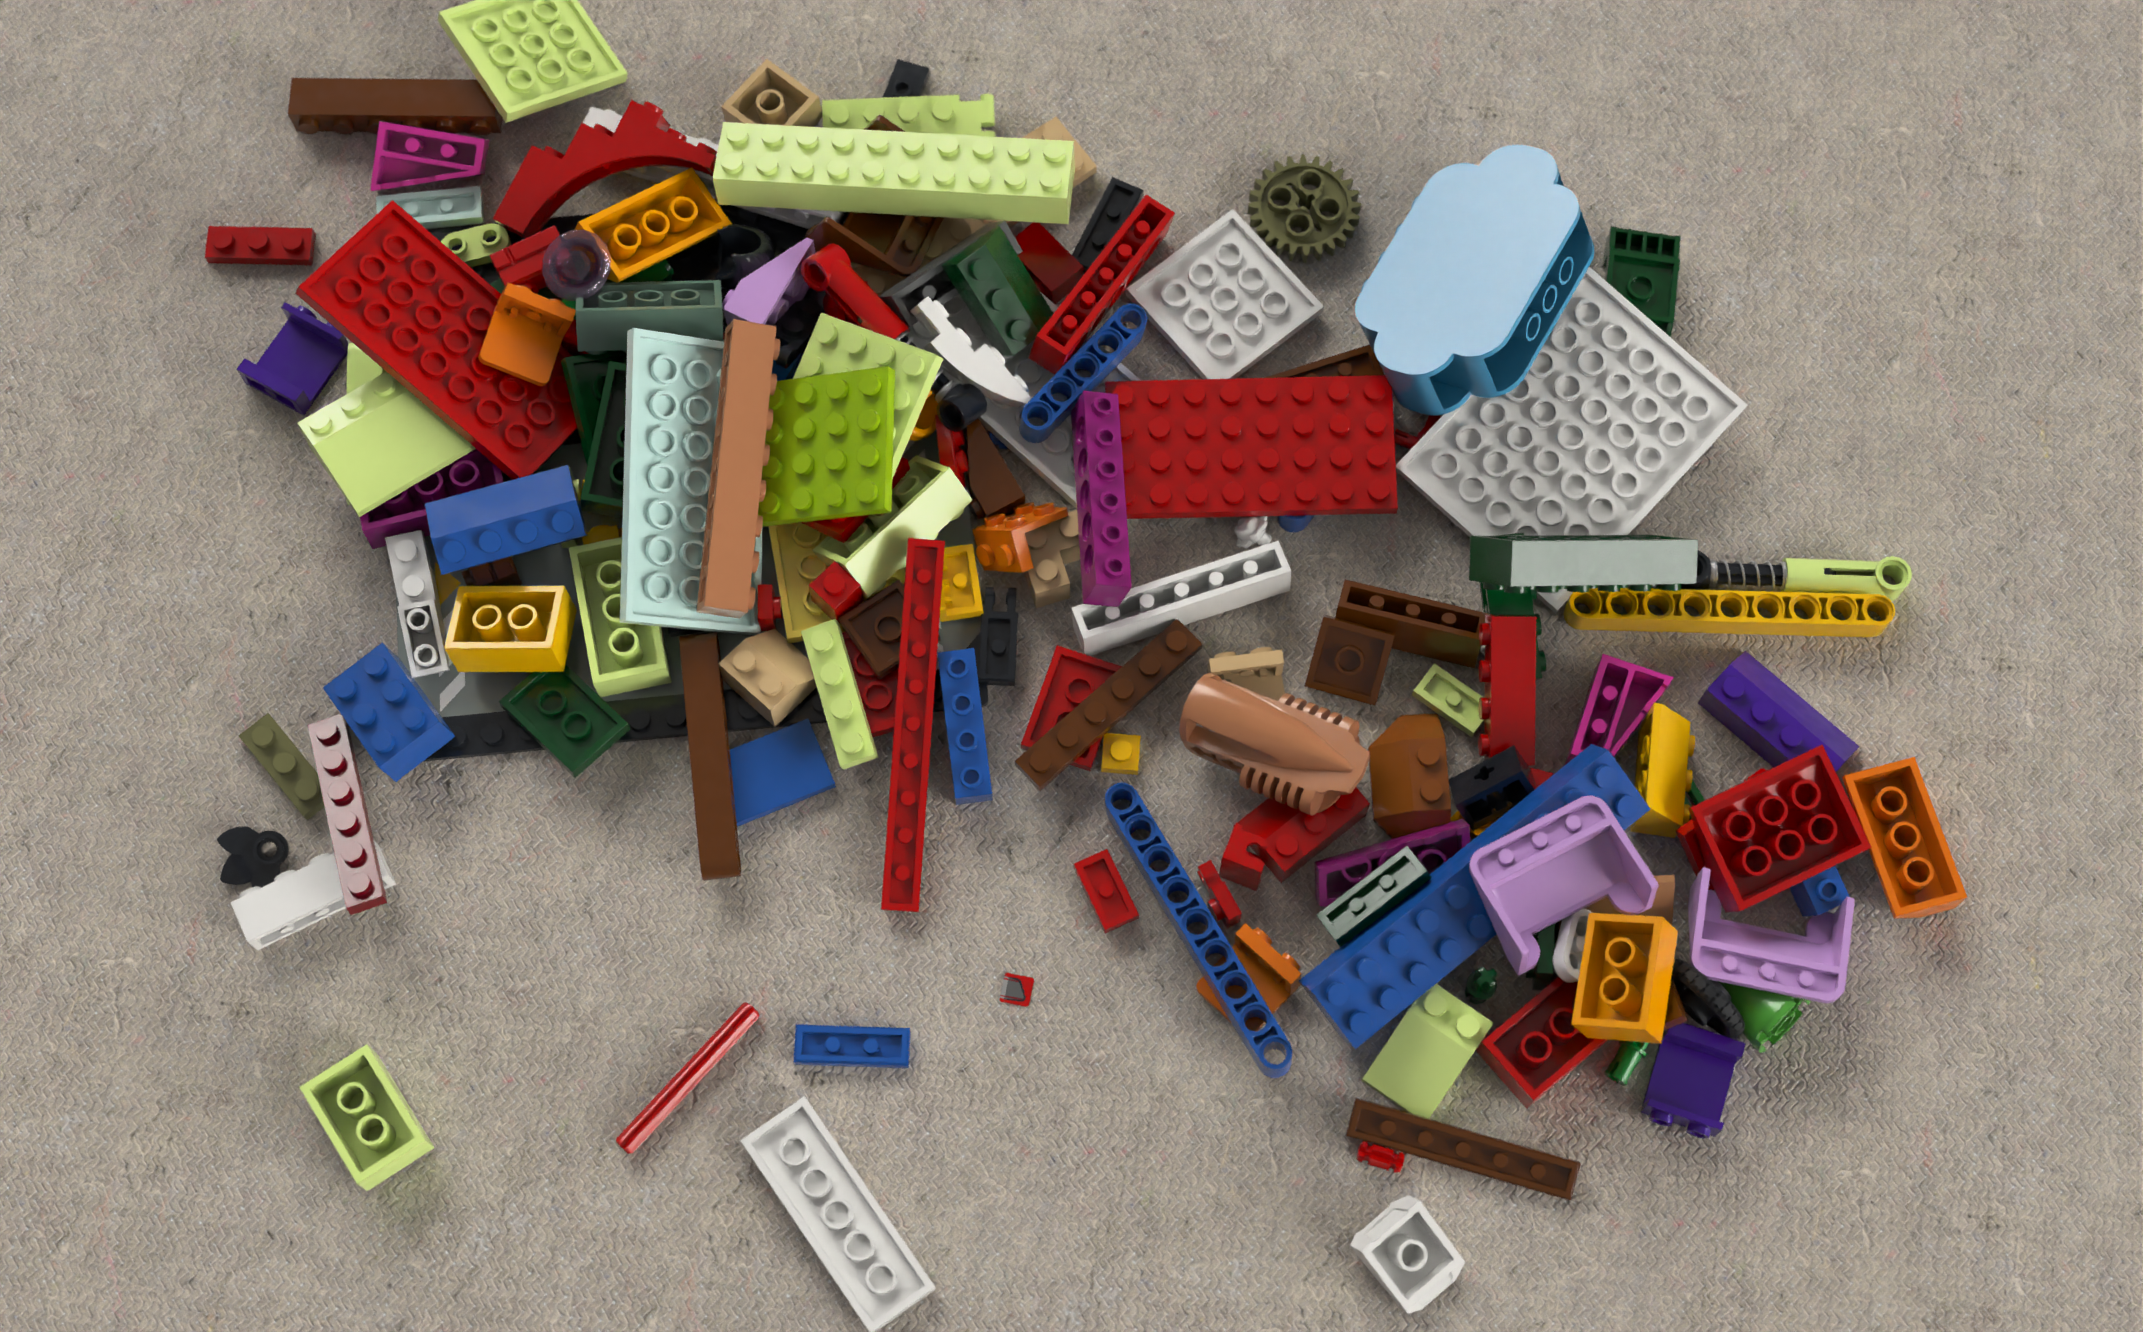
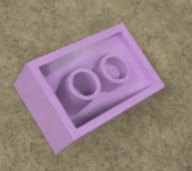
[722,238,815,326]

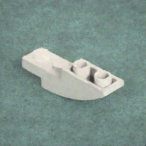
[910,297,1031,408]
[385,530,450,678]

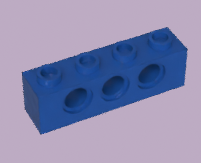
[937,648,993,805]

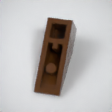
[967,418,1025,521]

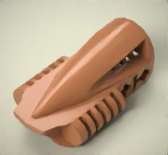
[1179,673,1370,816]

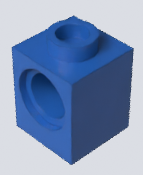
[1789,866,1850,916]

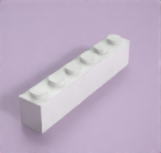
[1071,541,1291,656]

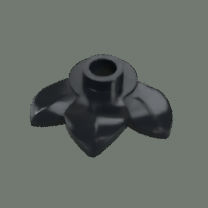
[217,826,289,888]

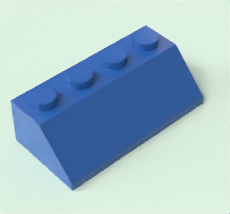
[425,465,588,575]

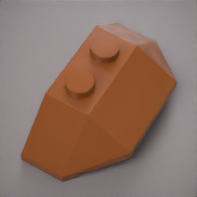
[1368,713,1451,839]

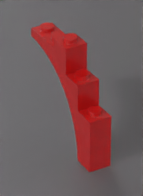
[493,100,717,239]

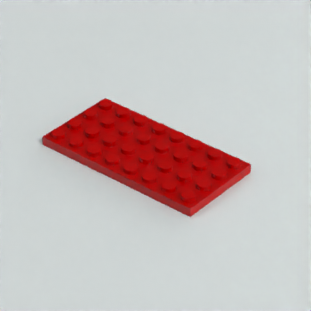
[295,200,578,480]
[1105,375,1398,519]

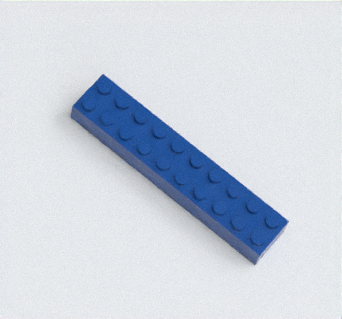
[1299,744,1650,1049]

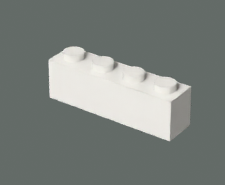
[230,840,396,951]

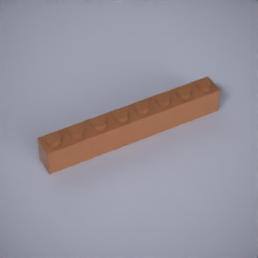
[696,319,780,619]

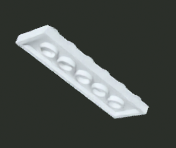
[740,1096,936,1332]

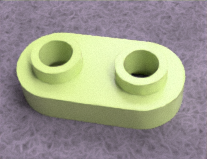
[441,223,511,267]

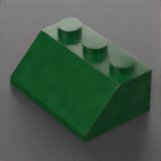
[941,226,1054,356]

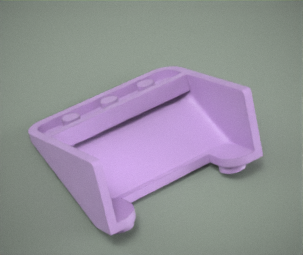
[1469,796,1658,976]
[1688,867,1855,1003]

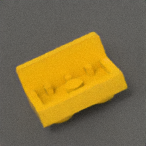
[940,544,983,622]

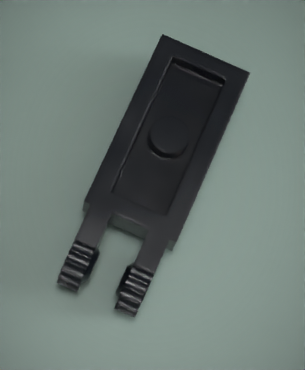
[978,587,1018,686]

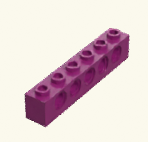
[1071,391,1132,607]

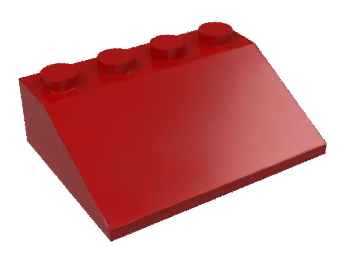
[1689,745,1872,913]

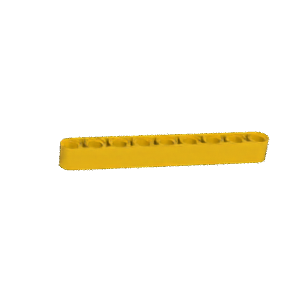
[1563,588,1895,637]

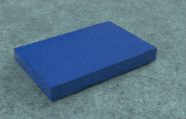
[730,719,836,827]

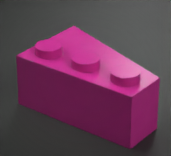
[370,121,489,191]

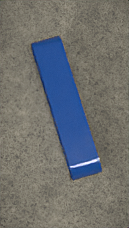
[1019,303,1147,443]

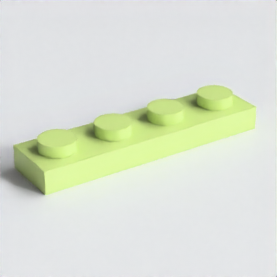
[801,619,878,769]

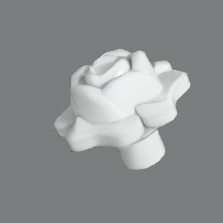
[1234,516,1272,549]

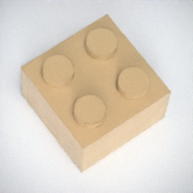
[721,59,822,127]

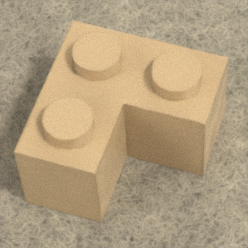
[1024,510,1080,609]

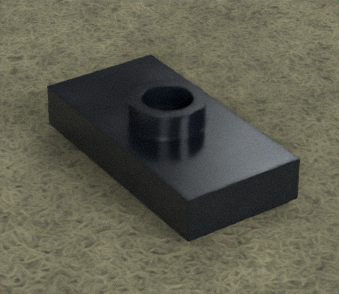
[882,59,930,98]

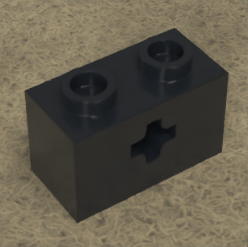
[1449,745,1537,831]

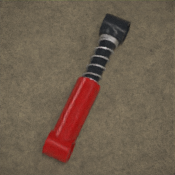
[801,243,987,432]

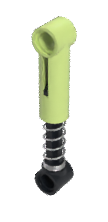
[1681,550,1912,601]

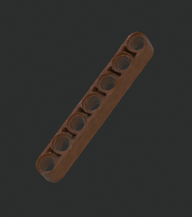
[679,632,741,881]

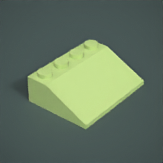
[297,372,476,517]

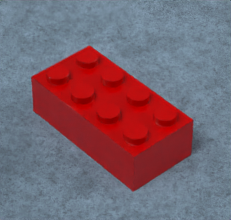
[1476,977,1609,1109]

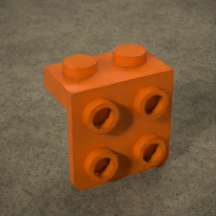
[479,283,576,386]
[972,502,1069,573]
[1196,923,1302,1031]

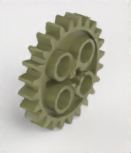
[1247,154,1361,263]

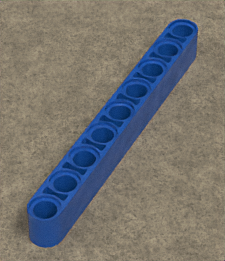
[1105,783,1292,1078]

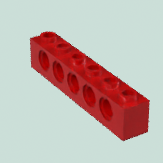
[1028,194,1175,375]

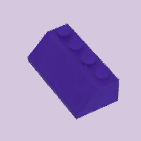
[1698,651,1860,772]

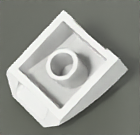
[1350,1195,1465,1314]

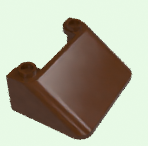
[803,115,944,276]

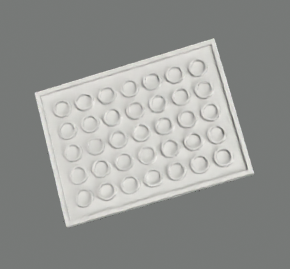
[1396,267,1748,613]

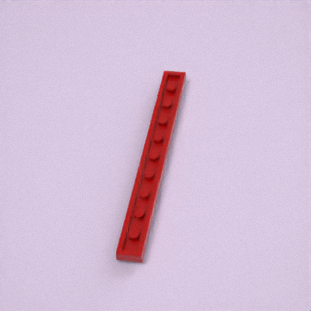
[881,538,945,913]

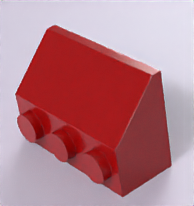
[1233,787,1370,883]

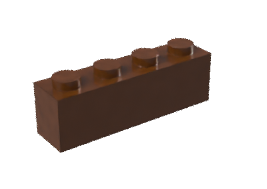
[1335,579,1488,668]

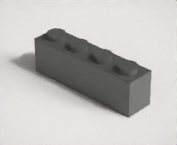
[879,221,1022,327]

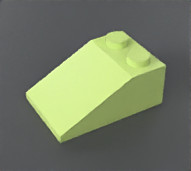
[1362,984,1493,1118]

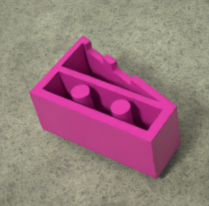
[1564,654,1674,766]

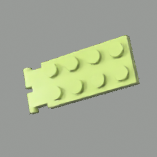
[822,94,995,137]

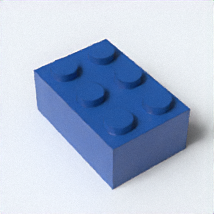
[323,642,455,782]

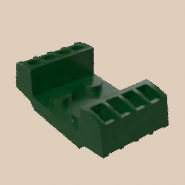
[1603,226,1681,337]

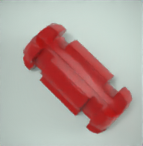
[1356,1142,1405,1173]

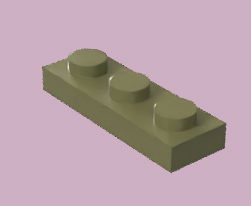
[238,713,324,820]

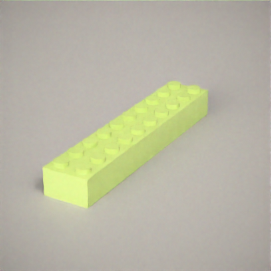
[712,122,1075,224]

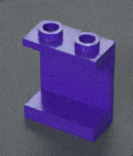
[236,302,349,416]
[1640,1023,1746,1139]

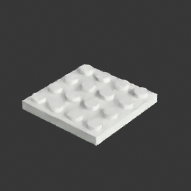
[1126,209,1324,379]

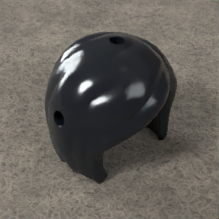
[715,224,775,291]

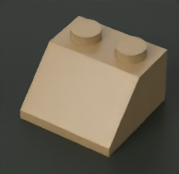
[718,629,817,727]

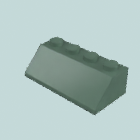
[576,280,724,355]

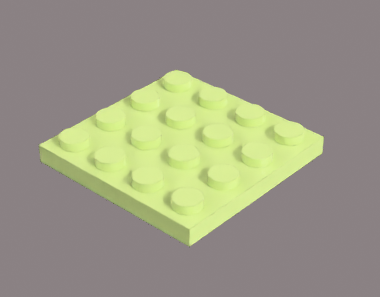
[438,0,628,122]
[793,313,943,479]

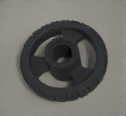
[1672,959,1745,1039]

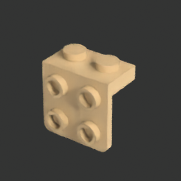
[1207,647,1285,701]

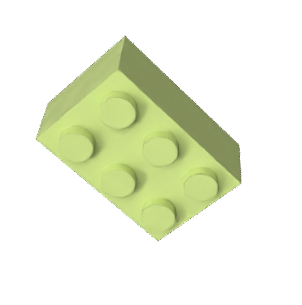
[299,1044,434,1191]

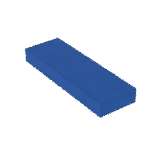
[794,1024,911,1068]

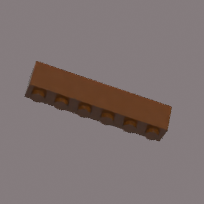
[288,78,502,136]

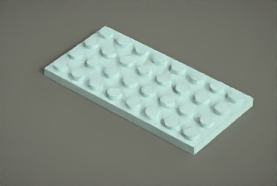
[620,328,762,635]

